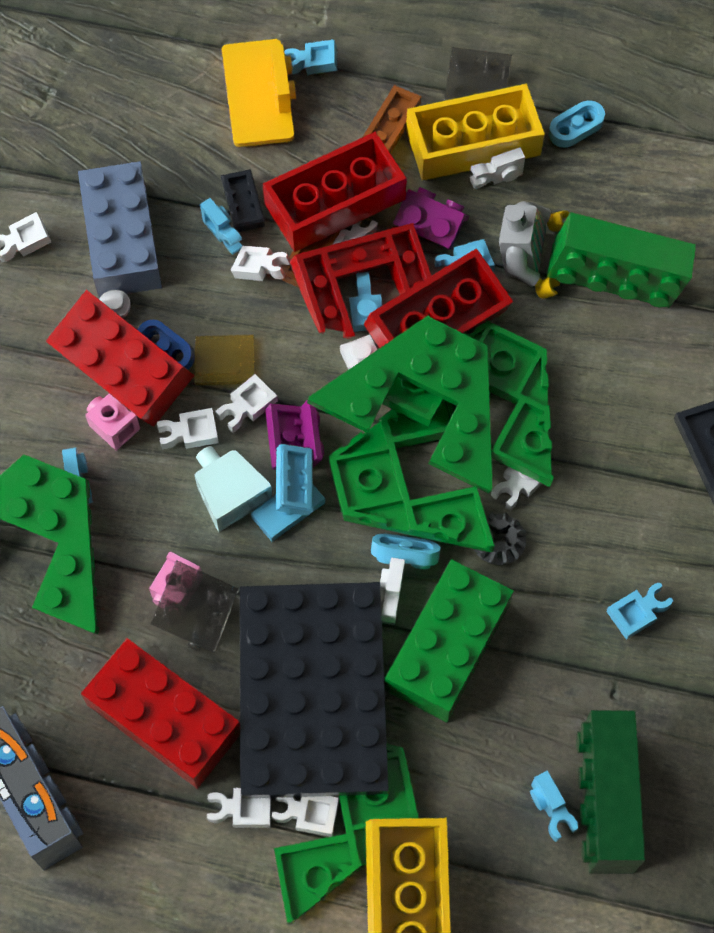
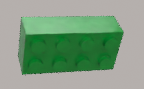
[547,212,696,308]
[384,559,514,723]

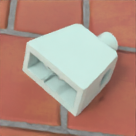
[195,446,273,532]

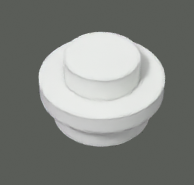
[100,290,131,319]

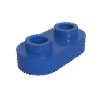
[137,319,195,370]

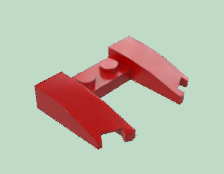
[290,223,431,339]

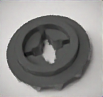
[474,512,526,565]

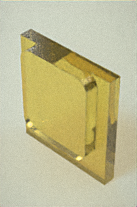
[195,335,254,385]

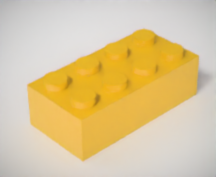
[406,84,544,181]
[366,818,451,933]

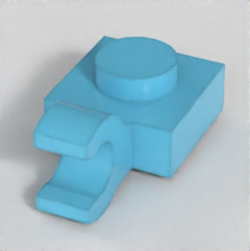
[349,272,382,332]
[530,770,578,841]

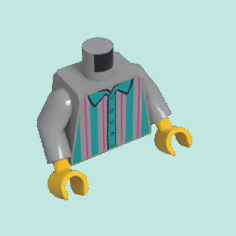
[499,201,570,299]

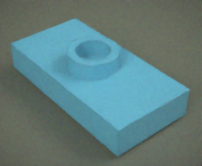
[276,444,313,516]
[251,485,325,542]

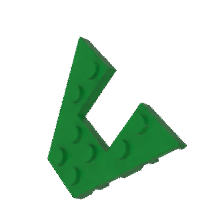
[307,316,492,494]
[383,321,554,487]
[328,400,494,552]
[0,454,99,634]
[274,743,419,925]

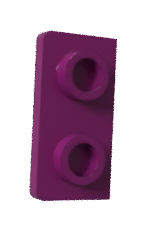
[393,186,469,249]
[265,399,324,470]

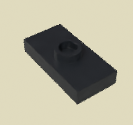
[221,169,265,232]

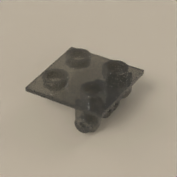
[444,47,512,101]
[150,560,239,653]

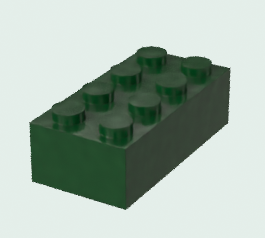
[576,710,645,874]

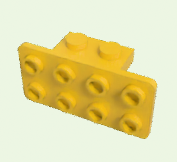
[222,39,296,147]

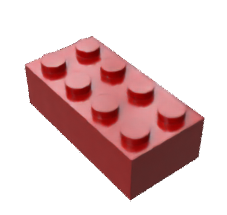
[263,131,407,252]
[364,248,513,348]
[46,289,195,427]
[81,638,240,789]

